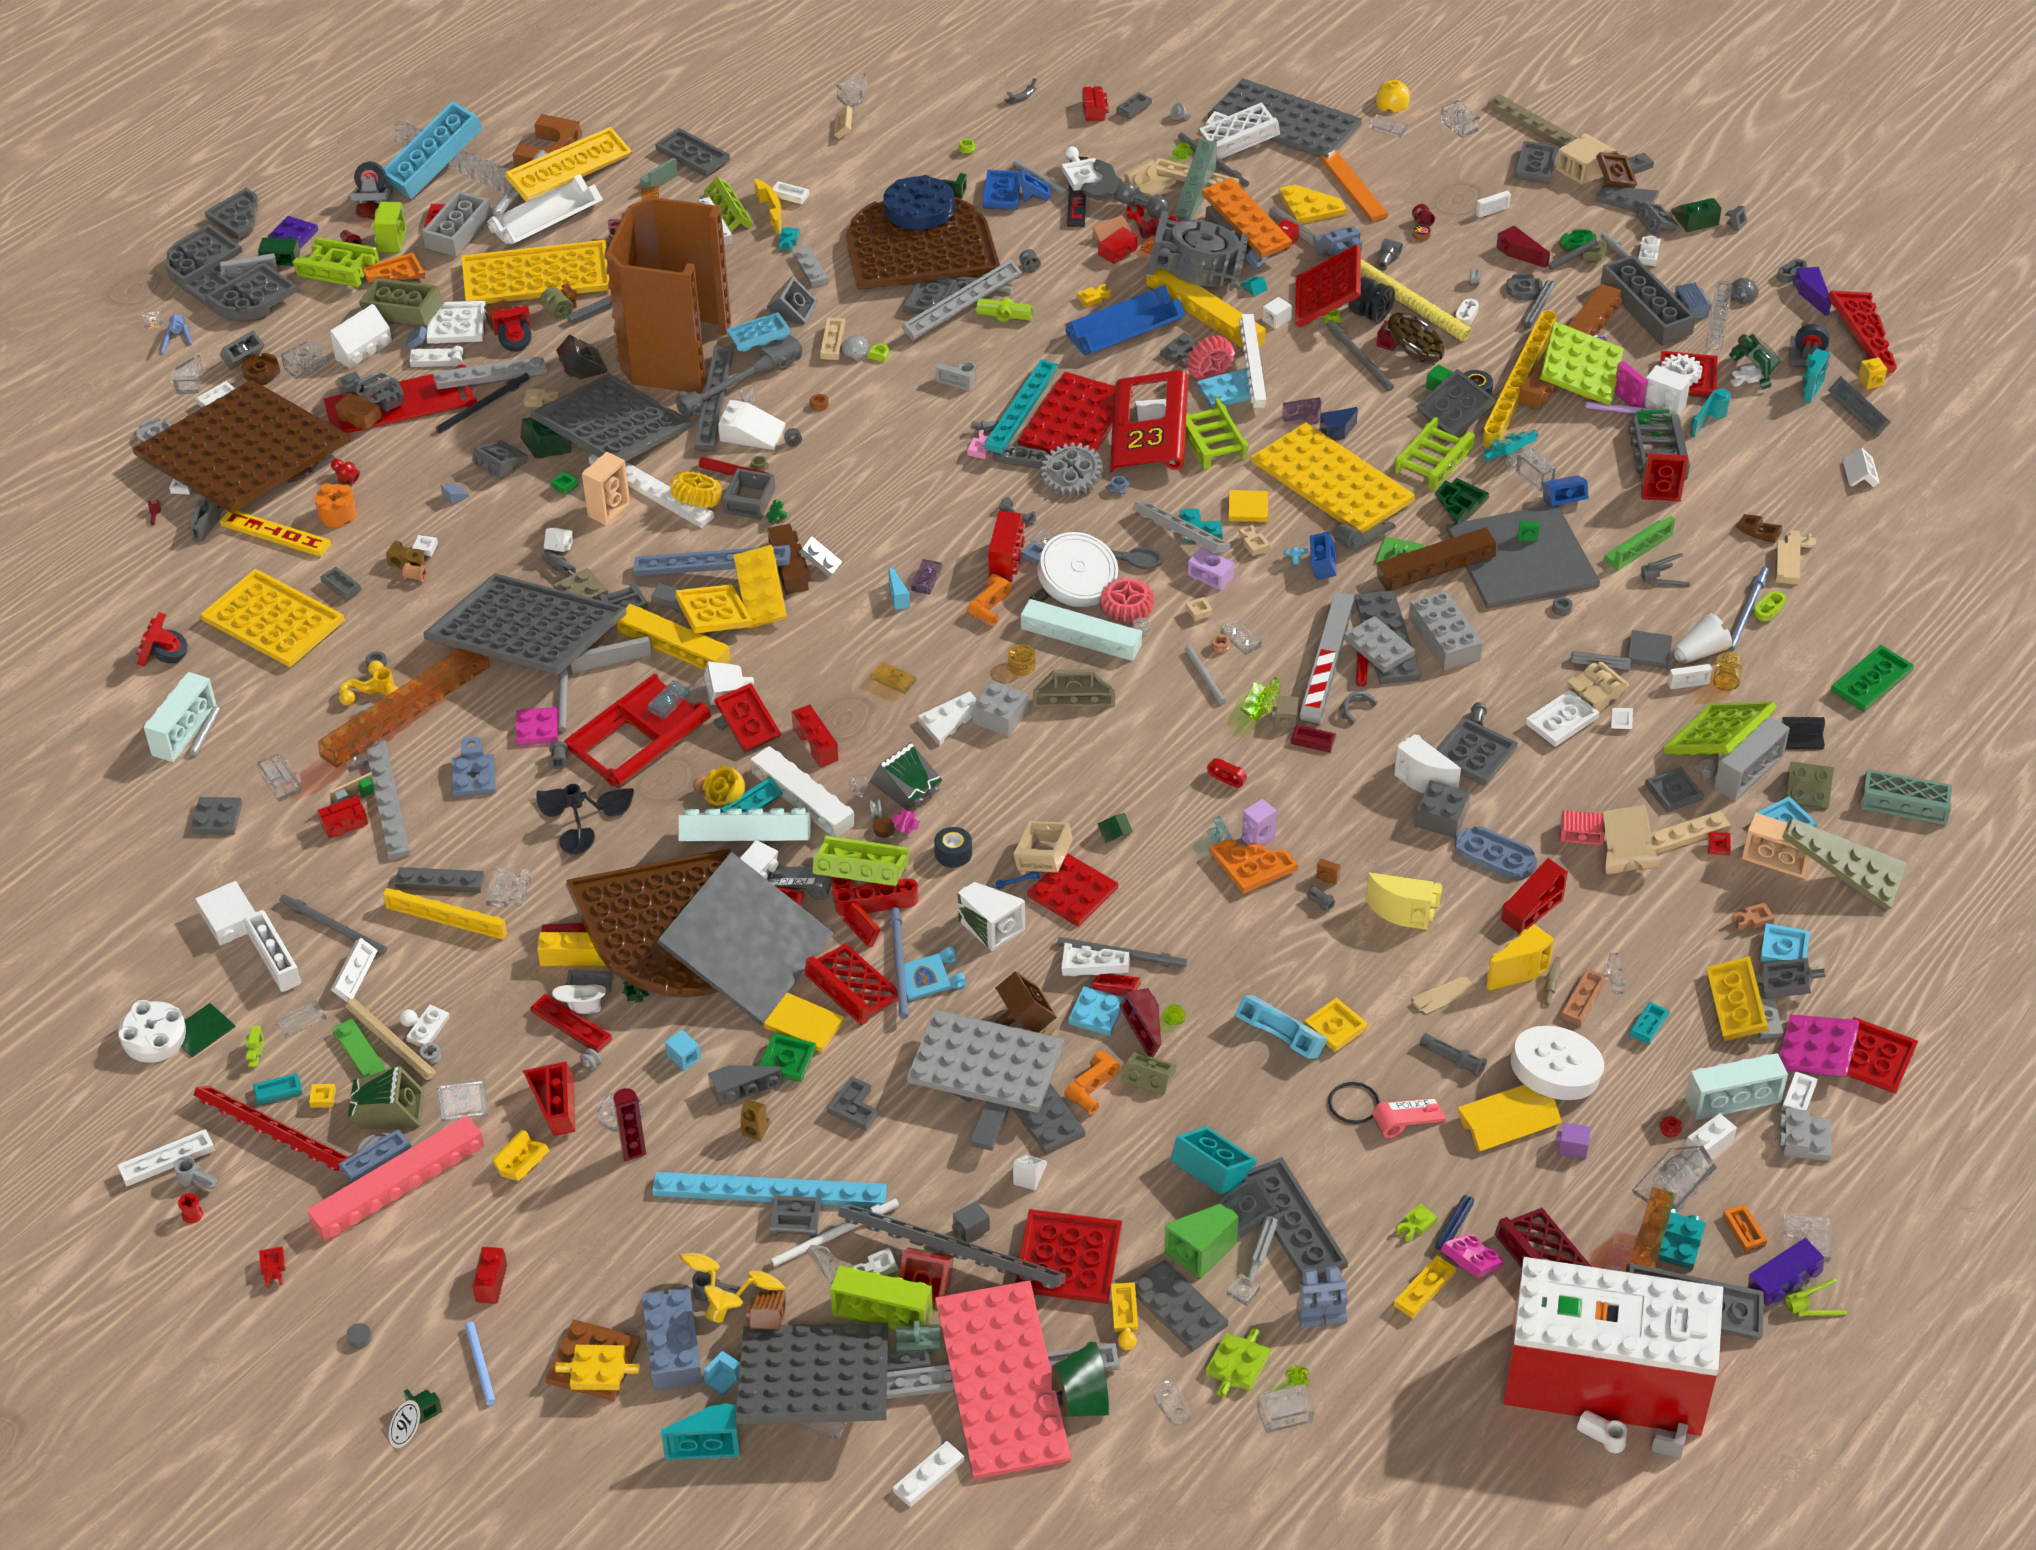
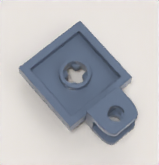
[452,737,496,797]

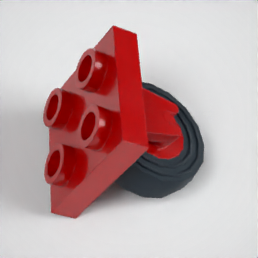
[492,305,531,352]
[136,612,188,667]

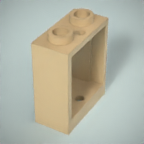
[1013,821,1073,872]

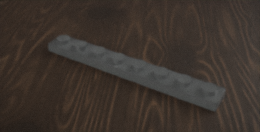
[695,346,733,451]

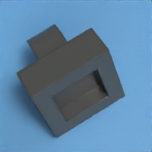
[1725,206,1748,231]

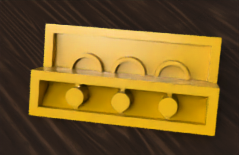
[1456,1084,1562,1151]

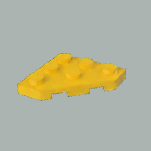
[1278,185,1347,224]

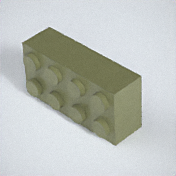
[359,278,444,327]

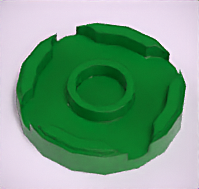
[1560,229,1597,251]

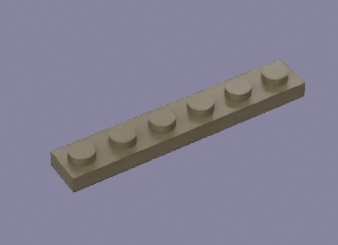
[1487,94,1578,148]

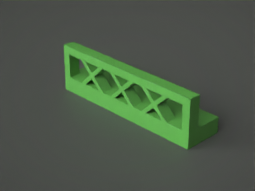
[1604,516,1675,571]

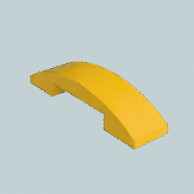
[754,178,782,234]

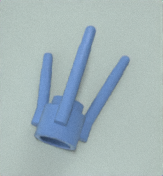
[161,314,192,354]

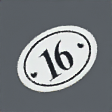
[389,1400,420,1448]

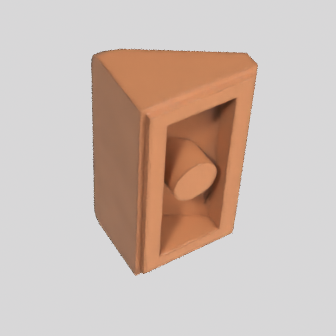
[1092,215,1131,243]

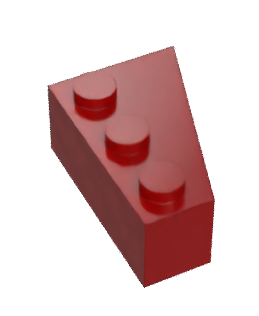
[1501,858,1568,934]
[522,1061,576,1136]

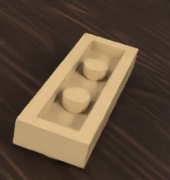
[820,318,846,360]

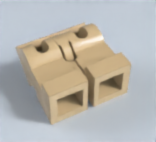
[1567,662,1629,712]

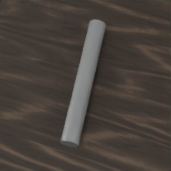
[189,706,221,756]

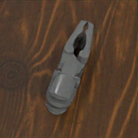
[189,498,222,541]

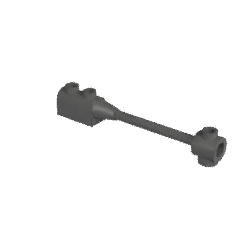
[675,334,802,417]

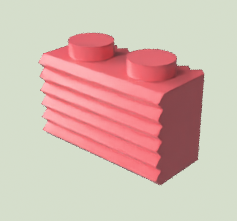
[1560,810,1605,845]

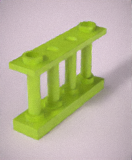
[1185,398,1249,470]
[1394,417,1475,491]

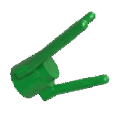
[1635,409,1681,437]

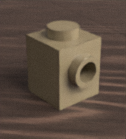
[1272,695,1299,729]

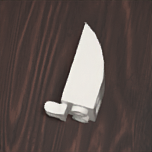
[1394,734,1461,794]

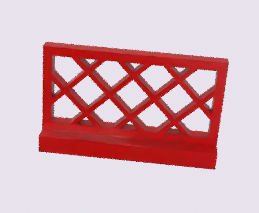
[804,943,898,1026]

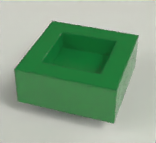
[550,471,578,495]
[1518,521,1540,542]

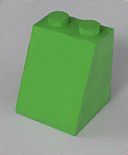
[1164,1204,1239,1279]

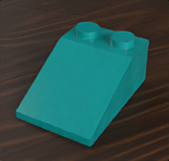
[661,1403,740,1460]

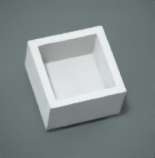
[1644,365,1691,417]

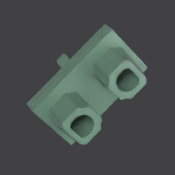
[896,1321,941,1353]

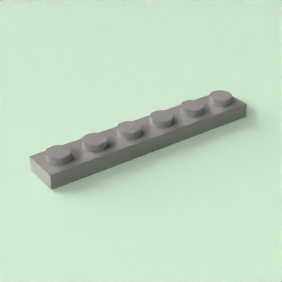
[433,357,547,390]
[1133,502,1231,554]

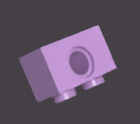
[1188,548,1235,591]
[1242,799,1277,846]

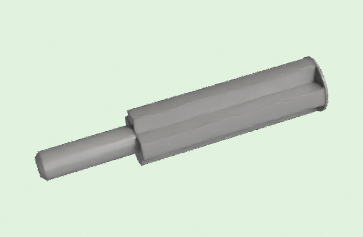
[1246,1216,1278,1284]

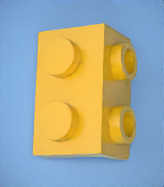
[492,1130,550,1181]

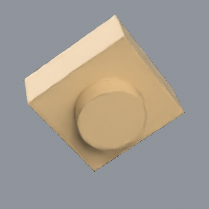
[1186,597,1213,621]

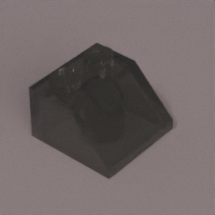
[556,334,608,379]

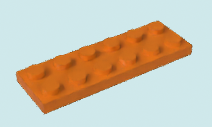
[1202,177,1292,258]

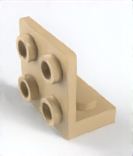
[1123,159,1176,198]

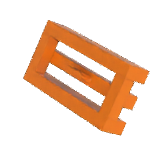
[1723,1204,1767,1253]

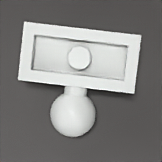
[400,1004,449,1048]

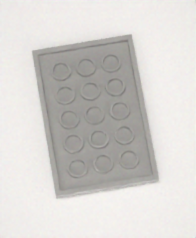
[907,1009,1064,1113]

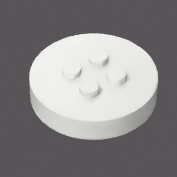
[1037,532,1118,607]
[1511,1026,1604,1100]

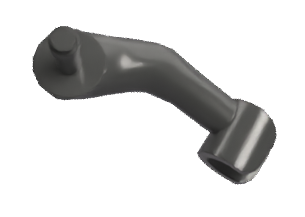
[1004,78,1037,105]
[999,497,1036,524]

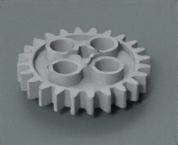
[1040,442,1103,497]

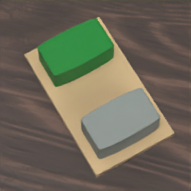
[329,772,374,805]

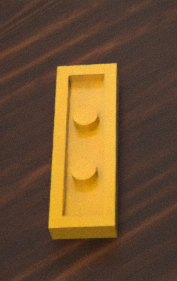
[1394,1255,1456,1319]

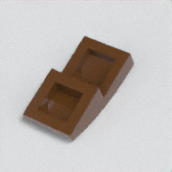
[1736,514,1782,543]

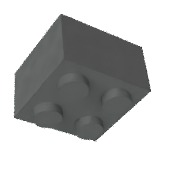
[1415,780,1471,838]

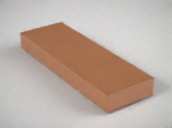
[1560,969,1607,1027]

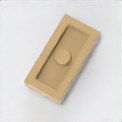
[834,105,852,139]

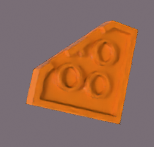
[1209,839,1298,894]

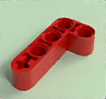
[831,877,919,916]

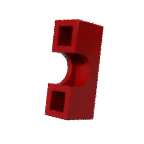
[791,704,839,768]

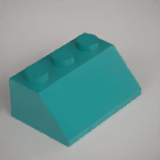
[1170,1126,1257,1194]

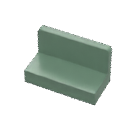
[640,158,678,191]

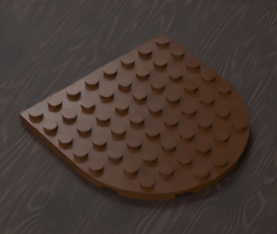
[846,197,1000,290]
[566,848,731,997]

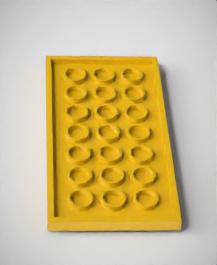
[462,240,611,304]
[1251,422,1415,533]

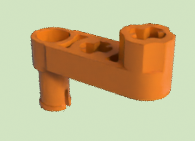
[967,574,1012,626]
[1064,1050,1120,1115]

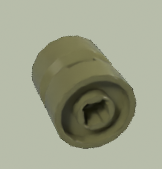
[540,287,573,320]

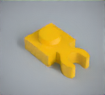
[1077,284,1111,308]

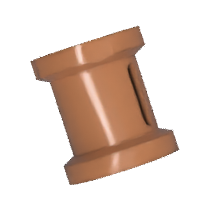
[402,562,427,583]

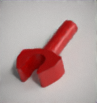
[1126,205,1144,226]

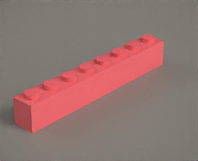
[307,1115,484,1241]

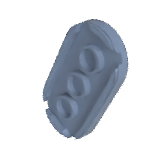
[1455,826,1537,880]

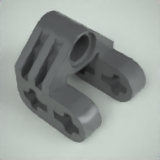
[353,372,404,412]

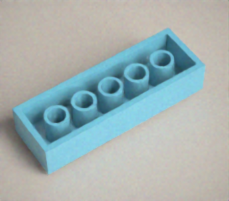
[384,101,483,199]

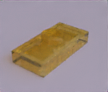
[871,662,916,694]

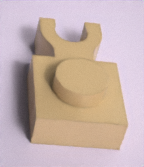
[524,389,559,407]
[1239,525,1270,556]

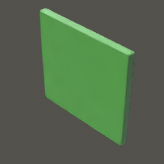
[1375,536,1424,564]

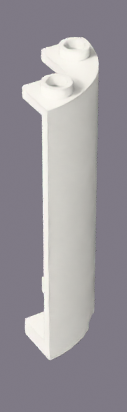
[487,174,603,244]

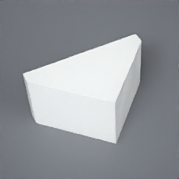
[1013,1155,1048,1191]

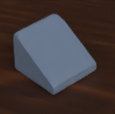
[441,484,469,505]

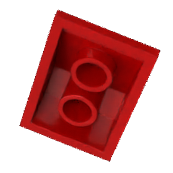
[1641,453,1688,502]

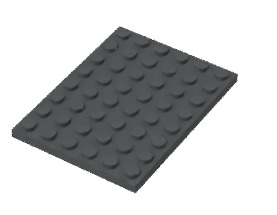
[423,573,627,675]

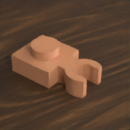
[1732,903,1775,931]

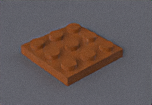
[545,1319,641,1401]

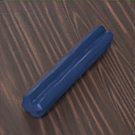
[1435,1195,1474,1252]

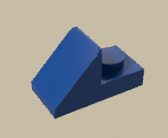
[1020,170,1051,202]

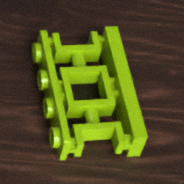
[293,237,380,287]

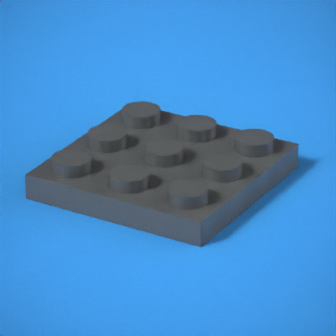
[1416,369,1496,437]
[1436,717,1518,786]

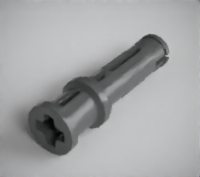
[1419,1033,1487,1077]

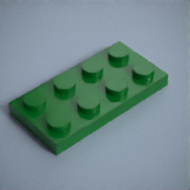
[1830,644,1914,712]

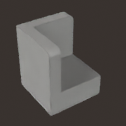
[1651,1423,1688,1459]

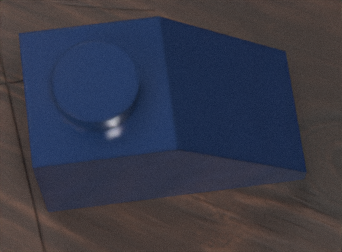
[1320,407,1358,441]

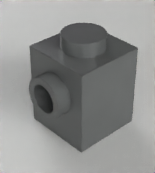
[952,1201,990,1242]

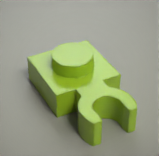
[246,1026,264,1067]
[1396,1203,1438,1243]

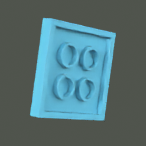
[726,312,791,352]

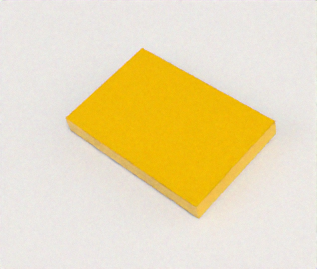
[764,993,845,1052]

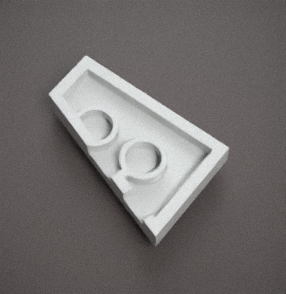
[918,691,977,746]
[1062,943,1130,976]

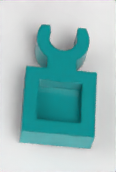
[779,227,800,253]

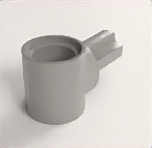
[174,1156,218,1189]

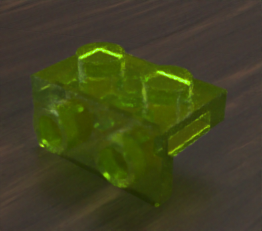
[1240,677,1281,721]

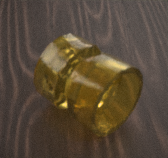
[1713,652,1743,691]

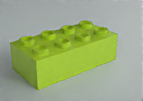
[830,1265,933,1330]

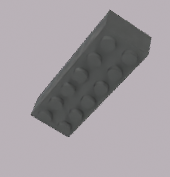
[1601,255,1696,345]

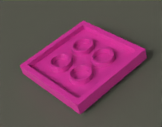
[1779,1014,1859,1077]

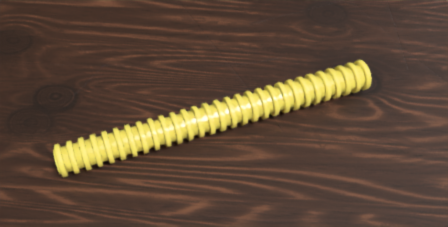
[1361,260,1471,341]

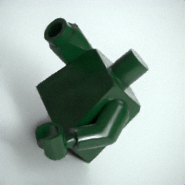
[1729,334,1782,390]

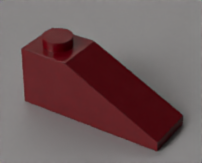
[1496,225,1550,268]
[1119,988,1161,1057]

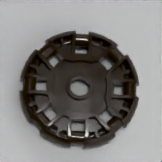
[1388,312,1445,364]

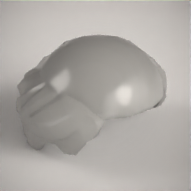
[842,335,870,361]

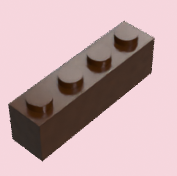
[767,524,811,594]

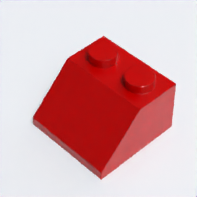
[899,1247,954,1307]

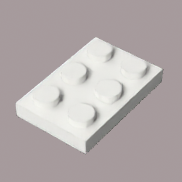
[1525,690,1600,747]

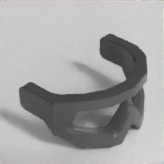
[1339,691,1378,725]

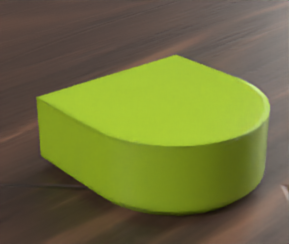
[868,344,889,362]

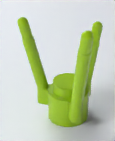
[1785,1278,1847,1318]

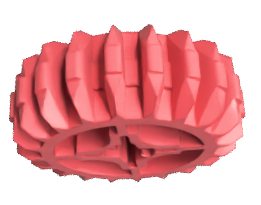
[1186,335,1235,381]
[1100,577,1154,624]

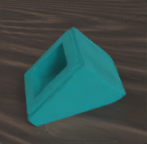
[1240,276,1268,296]

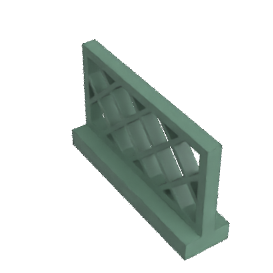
[1861,769,1952,825]

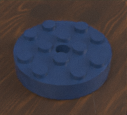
[883,175,955,230]

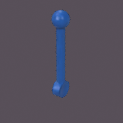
[996,871,1039,889]

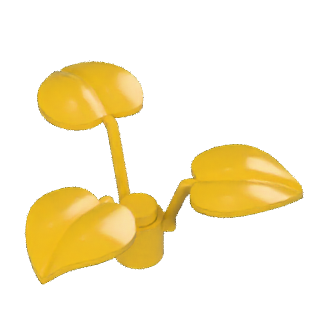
[677,1253,787,1323]

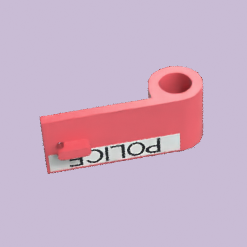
[1372,1098,1446,1138]

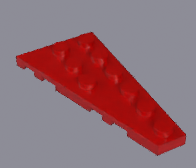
[1827,291,1897,373]

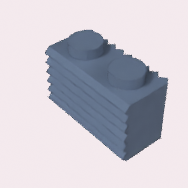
[1674,282,1711,319]

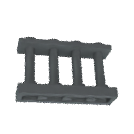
[1628,414,1690,480]

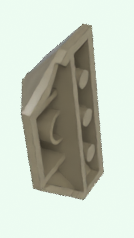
[1033,669,1115,708]

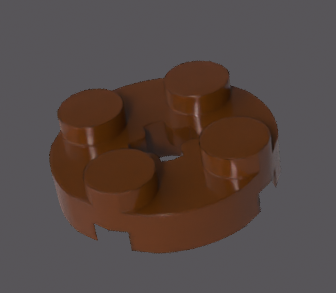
[242,353,280,385]

